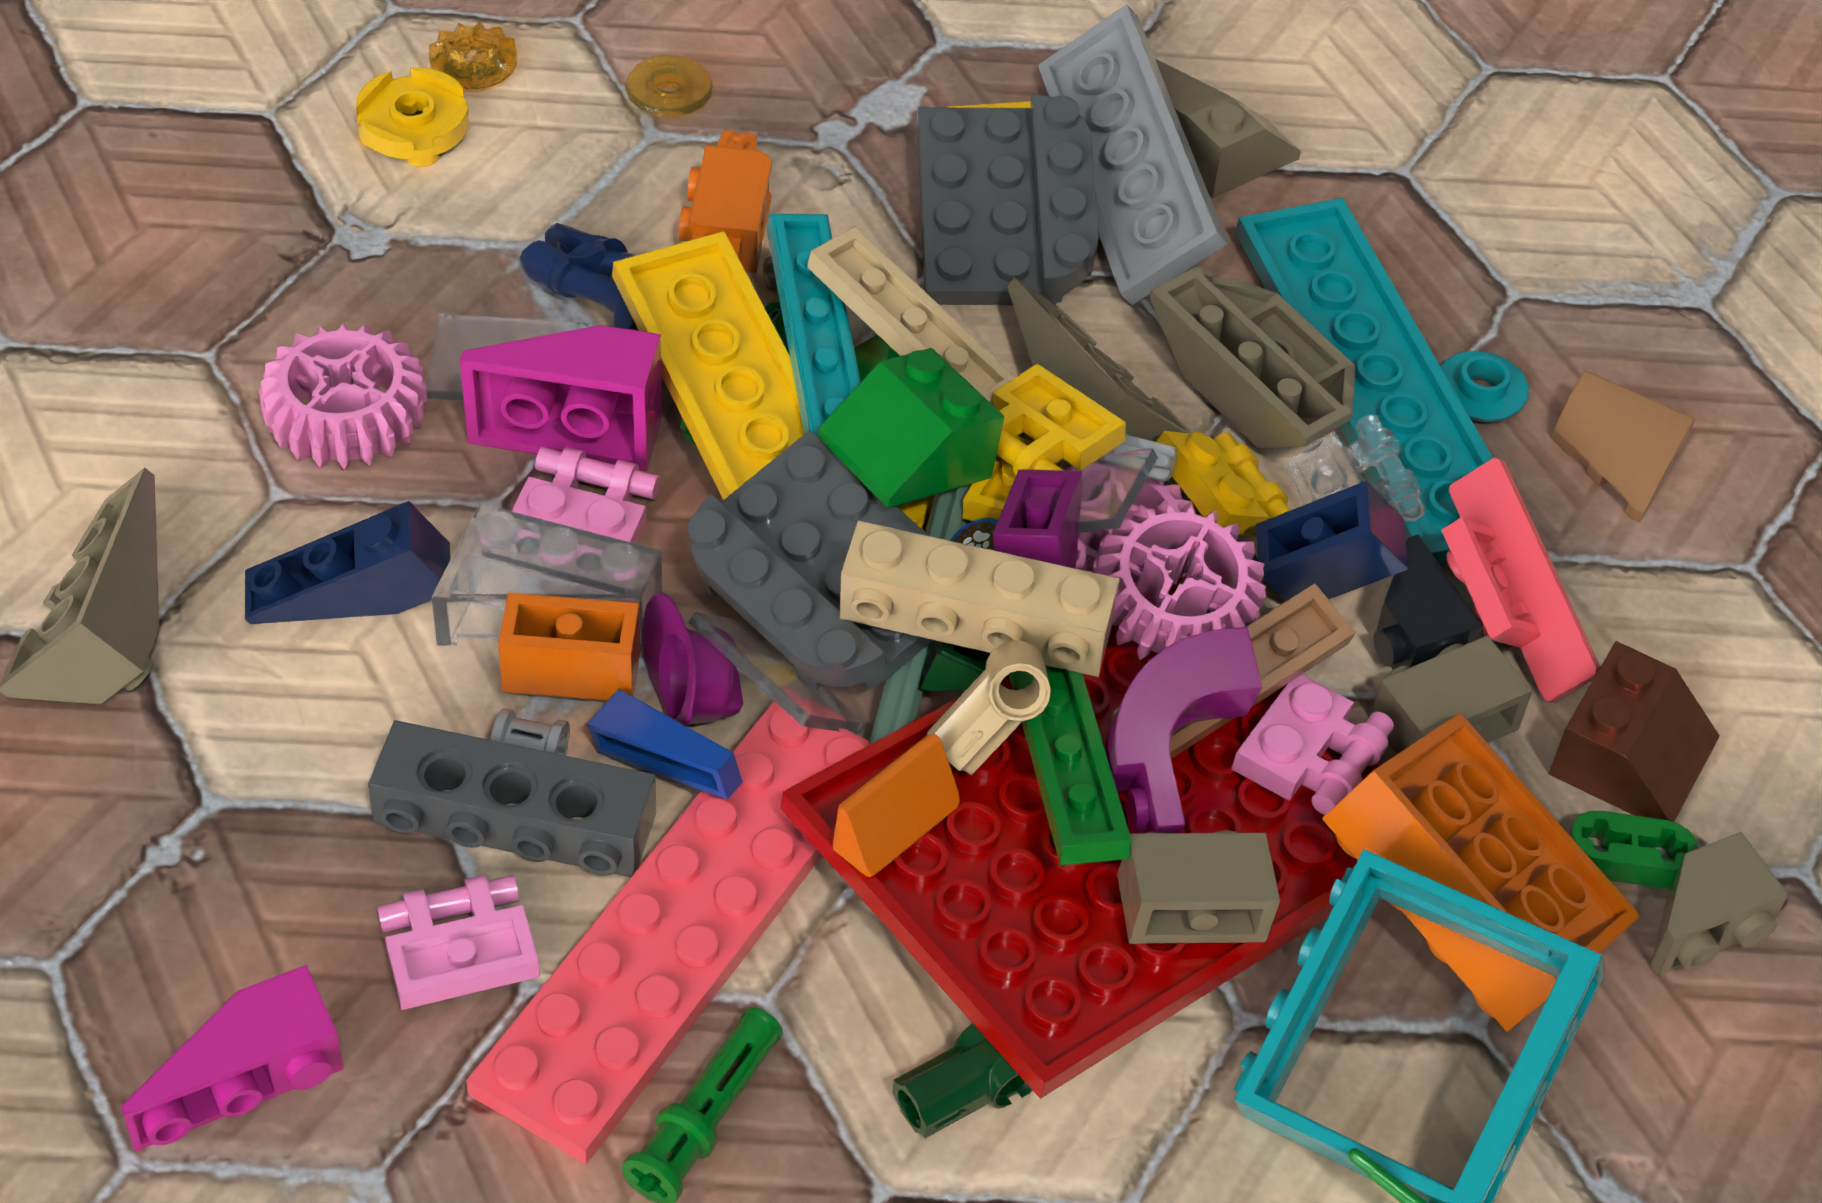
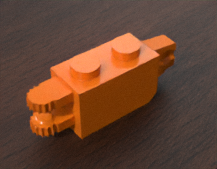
[679,130,772,273]

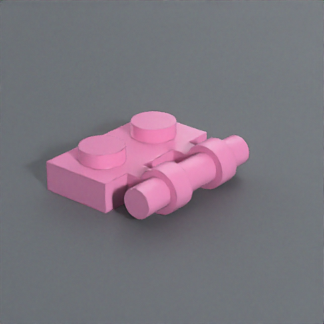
[507,446,660,567]
[1231,675,1394,815]
[377,875,540,1010]

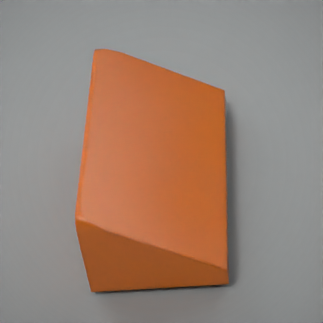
[833,733,960,877]

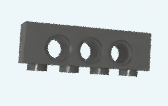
[368,720,656,877]

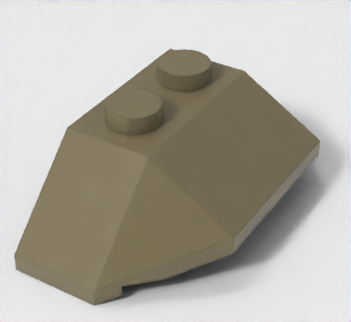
[1150,266,1355,448]

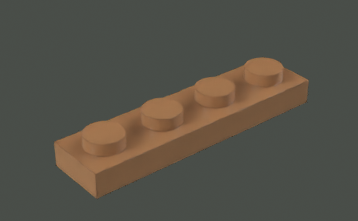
[1109,583,1356,759]

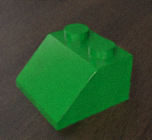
[818,348,1004,508]

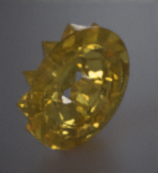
[429,21,517,89]

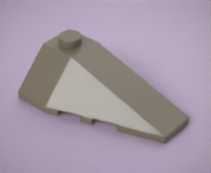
[1155,59,1301,198]
[0,467,159,704]

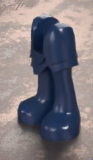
[520,223,639,331]

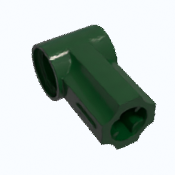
[892,1023,1033,1138]

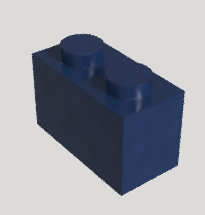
[1256,480,1409,601]

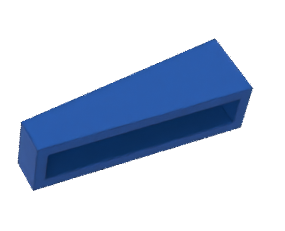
[587,689,743,800]

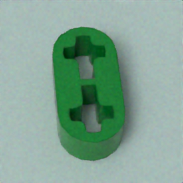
[1569,811,1698,888]

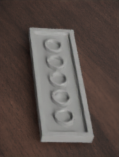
[1038,4,1228,306]

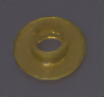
[625,54,713,117]

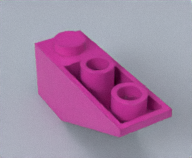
[121,965,344,1152]

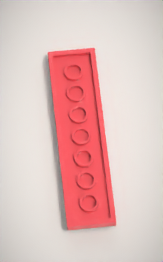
[466,694,869,1164]

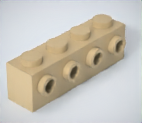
[840,521,1119,677]

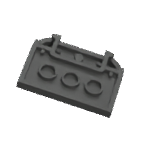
[917,94,1099,305]
[687,430,933,690]

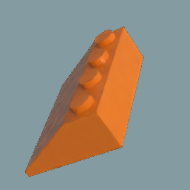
[1322,712,1641,1032]

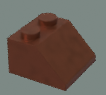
[1548,641,1720,822]

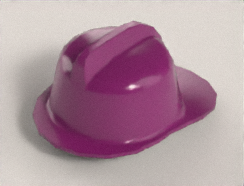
[642,593,743,727]

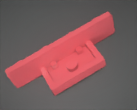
[1441,458,1601,702]

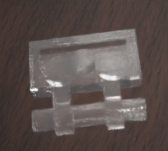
[1283,415,1426,522]

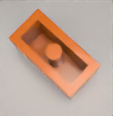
[498,592,641,701]

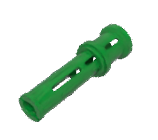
[621,1007,783,1203]

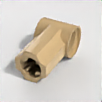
[927,640,1051,775]

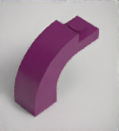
[1104,627,1262,833]

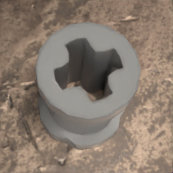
[490,708,570,756]

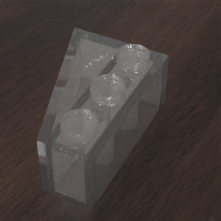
[431,503,662,646]

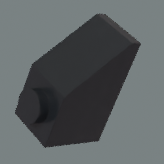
[1373,534,1483,670]

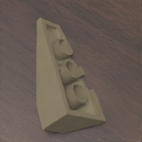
[1007,277,1191,468]

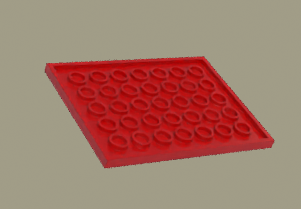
[780,575,1384,1099]

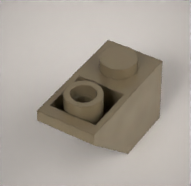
[1650,832,1788,976]

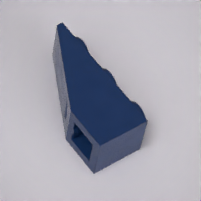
[245,501,452,624]

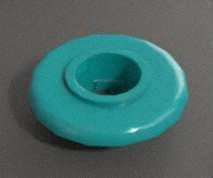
[1440,351,1529,423]

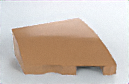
[1551,370,1695,522]

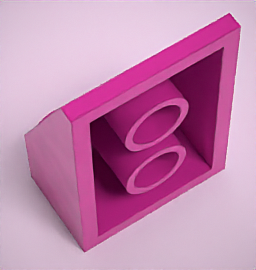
[460,325,662,471]

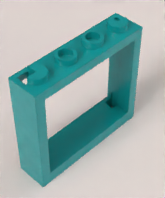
[1233,849,1604,1203]

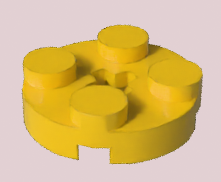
[356,67,469,167]

